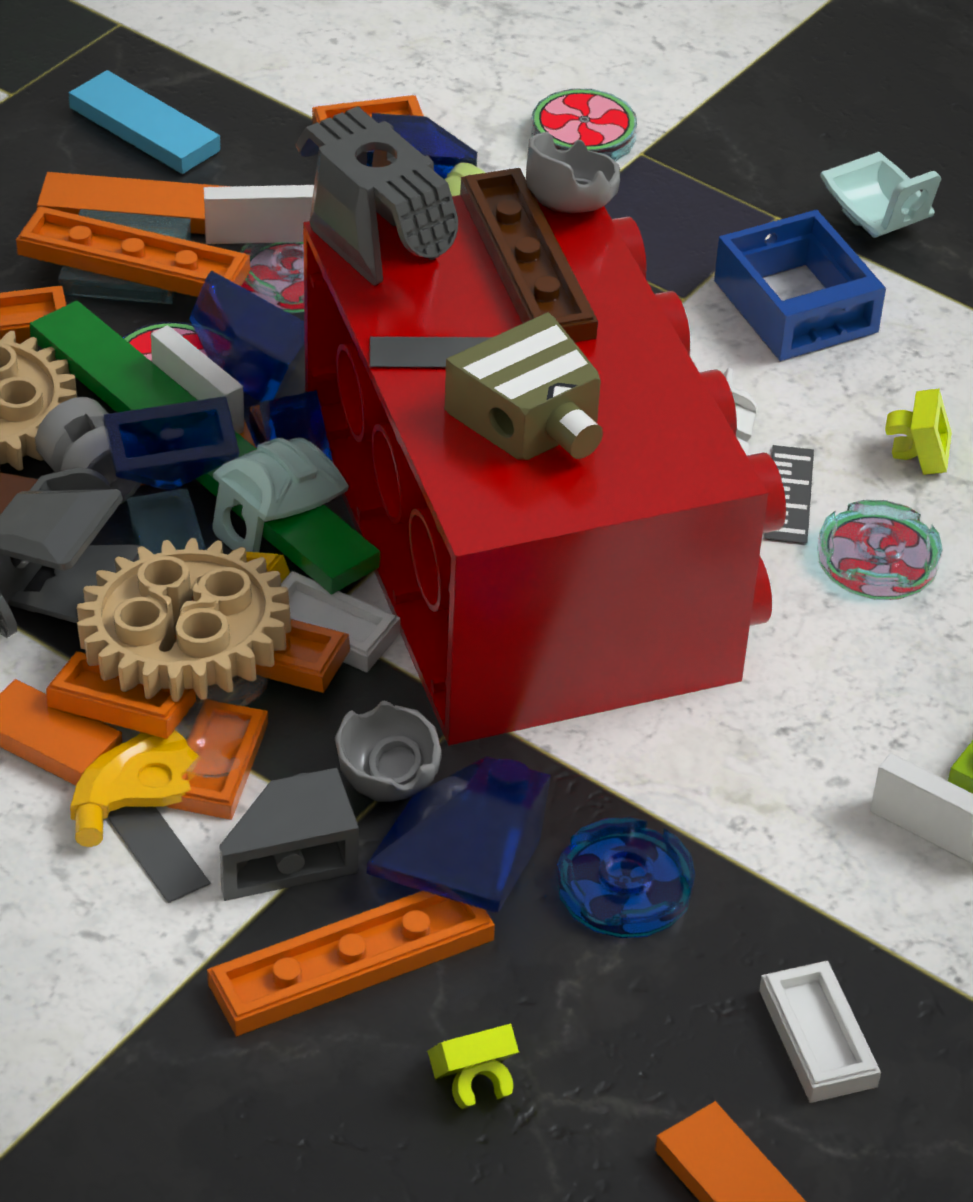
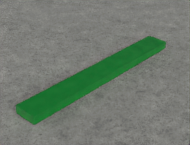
[29,300,380,595]

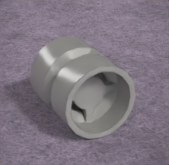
[35,397,147,504]

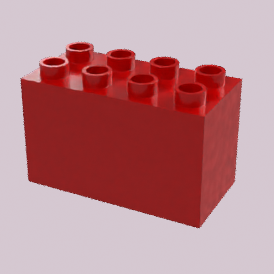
[303,195,786,746]

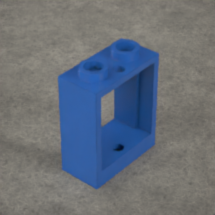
[714,210,886,361]

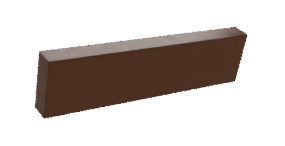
[460,168,598,342]

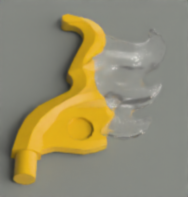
[70,674,269,847]

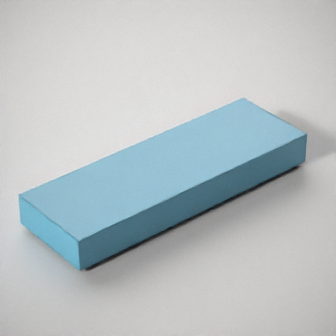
[69,70,221,174]

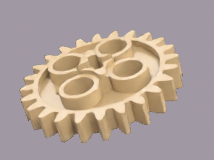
[0,331,77,471]
[77,538,291,702]

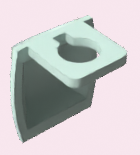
[820,152,941,238]
[213,438,349,552]

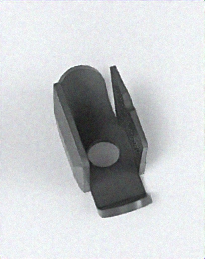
[296,106,458,286]
[0,468,140,638]

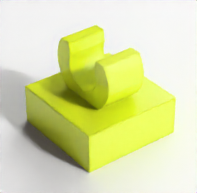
[885,388,952,475]
[428,1024,519,1109]

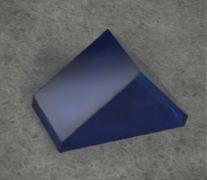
[244,390,333,462]
[103,396,240,491]

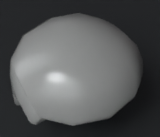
[526,132,620,214]
[335,700,442,802]

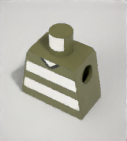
[444,312,603,460]

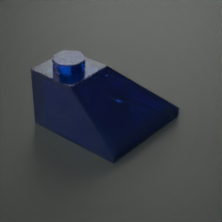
[366,756,551,913]

